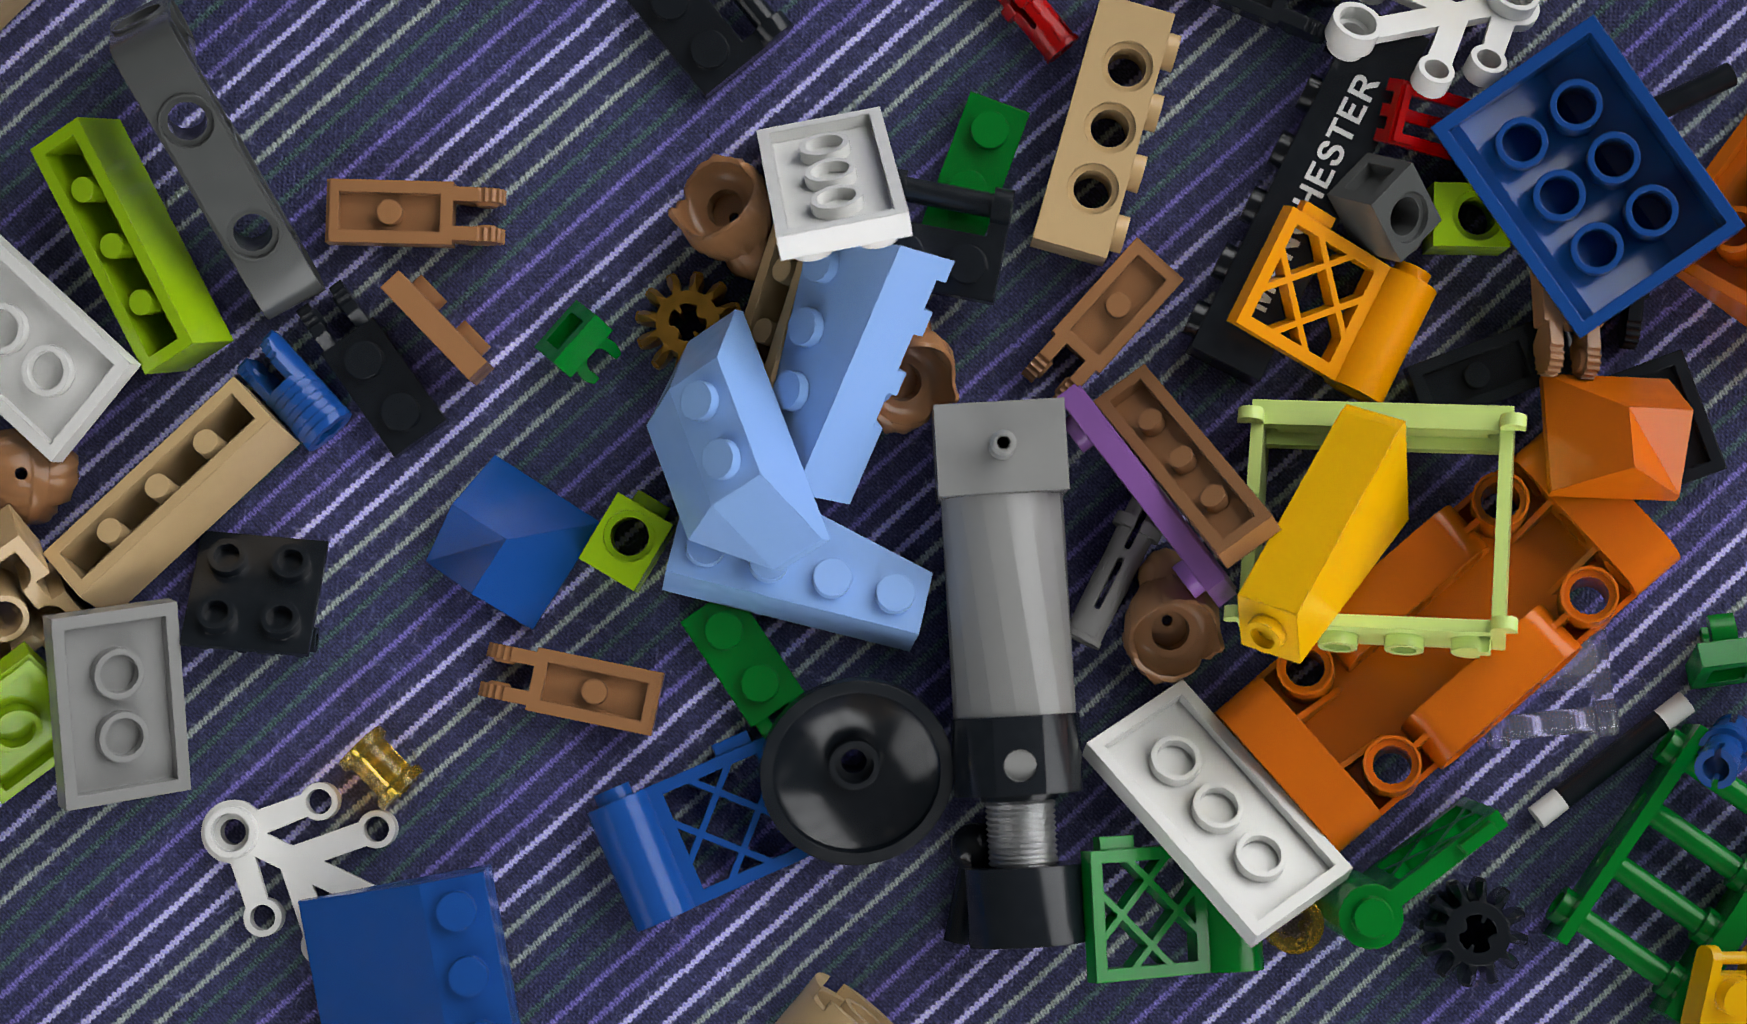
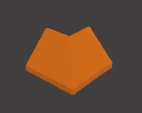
[1539,374,1694,501]

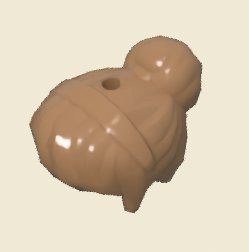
[668,153,773,281]
[877,320,959,435]
[0,428,80,525]
[1122,547,1225,685]

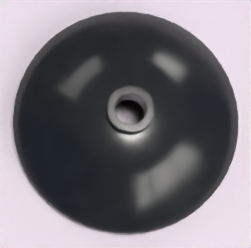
[759,677,953,865]

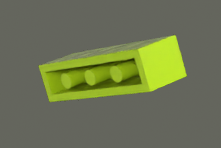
[30,117,234,375]

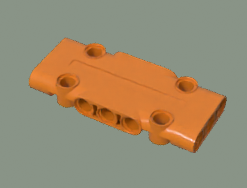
[1214,431,1681,852]

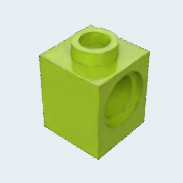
[1422,182,1510,256]
[579,490,677,593]

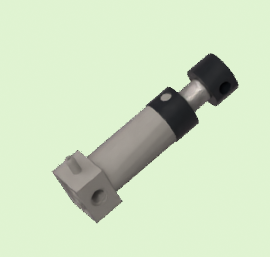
[931,397,1085,949]

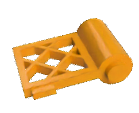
[1226,200,1437,402]

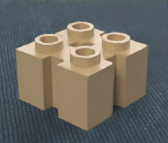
[0,504,89,659]

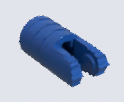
[237,329,352,451]

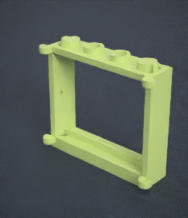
[1223,399,1527,658]

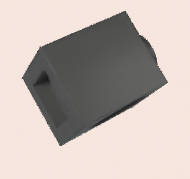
[1327,152,1441,263]

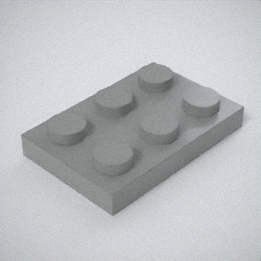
[43,598,191,811]

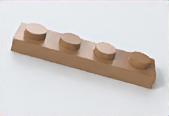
[1093,364,1281,569]

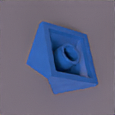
[426,455,600,630]

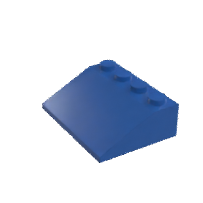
[1431,14,1745,339]
[298,864,521,1024]

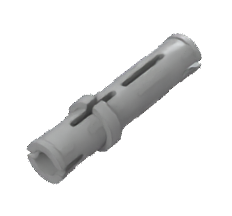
[1070,471,1172,650]

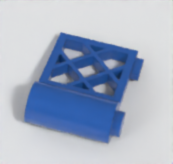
[587,730,811,932]

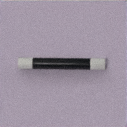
[1528,692,1695,828]

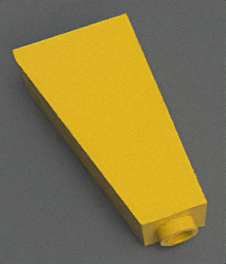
[1237,404,1409,664]

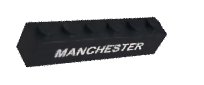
[1182,13,1431,387]

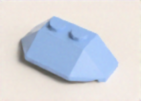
[646,309,830,571]

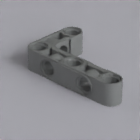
[109,0,326,320]

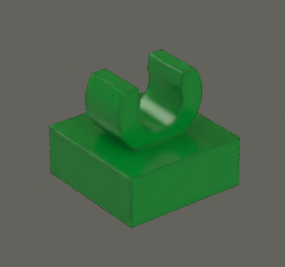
[534,300,621,384]
[1685,613,1747,690]

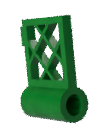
[1312,796,1508,949]
[1081,835,1264,984]

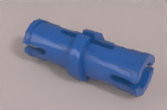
[1694,714,1747,789]

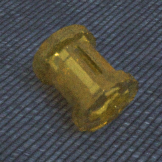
[338,725,425,811]
[1265,904,1324,954]

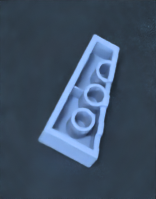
[773,244,955,505]
[662,515,933,652]

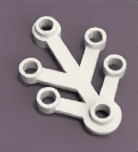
[1325,0,1540,99]
[201,782,399,961]

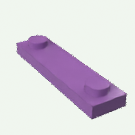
[1057,384,1237,607]

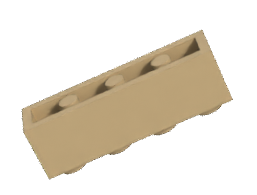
[42,376,300,608]

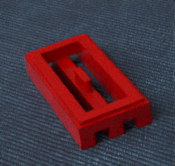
[1373,77,1471,163]

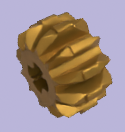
[635,271,741,370]

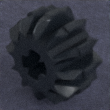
[1416,876,1528,987]

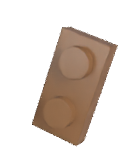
[380,270,495,386]

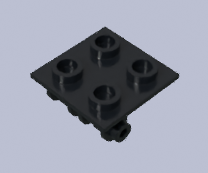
[179,531,329,658]

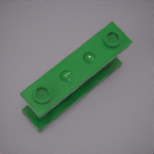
[1543,724,1747,1024]

